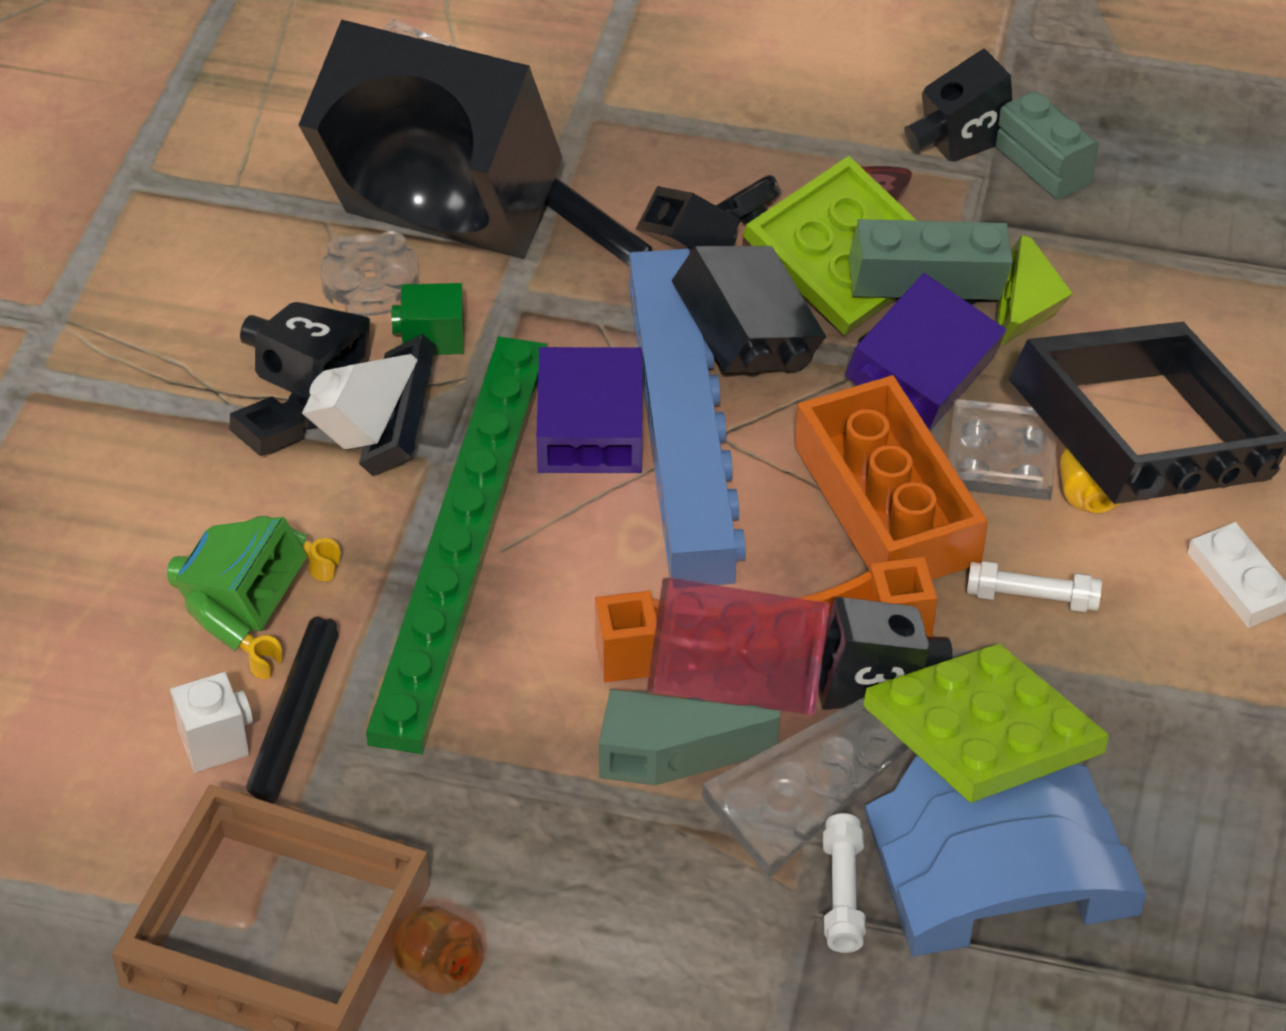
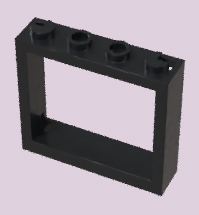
[1008,321,1286,504]

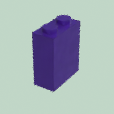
[845,273,1007,431]
[536,347,642,473]

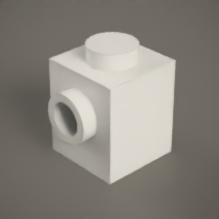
[170,672,253,773]

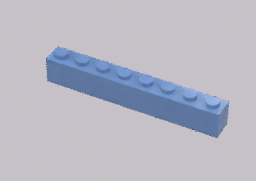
[629,249,746,588]

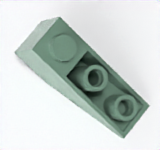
[599,689,781,785]

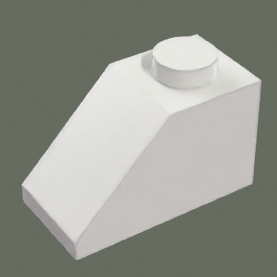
[302,354,417,450]

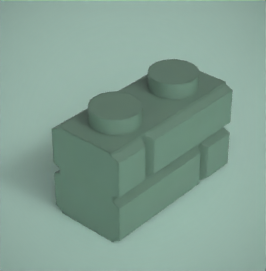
[996,91,1099,200]

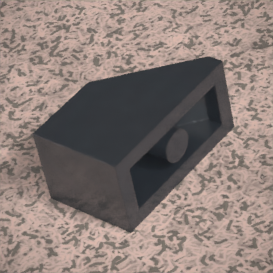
[635,186,741,253]

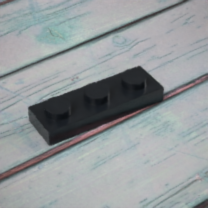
[359,333,436,476]

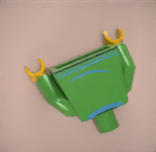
[167,516,341,679]

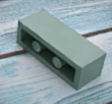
[849,219,1013,300]

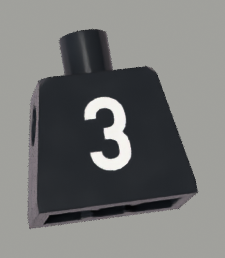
[904,48,1012,162]
[240,302,370,400]
[812,597,952,710]

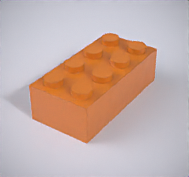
[795,375,988,579]

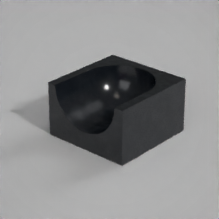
[298,19,563,259]

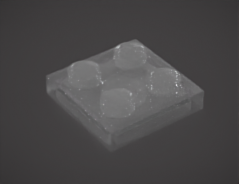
[948,399,1057,500]

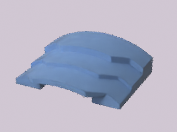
[865,756,1146,957]

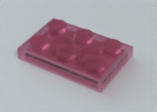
[647,578,830,715]

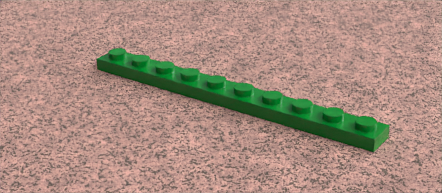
[366,336,548,755]

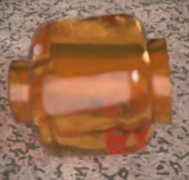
[392,905,484,995]

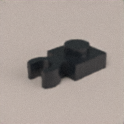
[229,393,318,456]

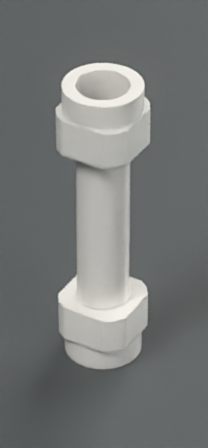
[967,561,1102,612]
[823,813,866,953]

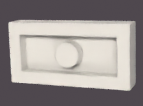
[1187,522,1286,628]

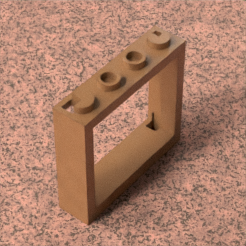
[112,784,430,1031]

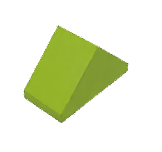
[996,235,1073,346]

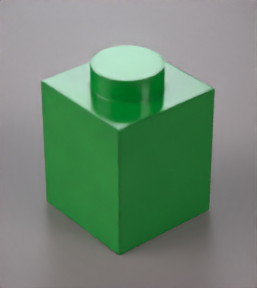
[391,283,464,355]

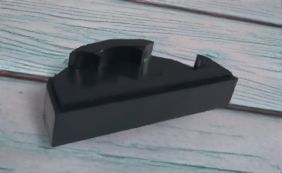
[716,174,782,224]

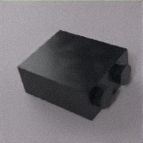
[671,246,827,373]

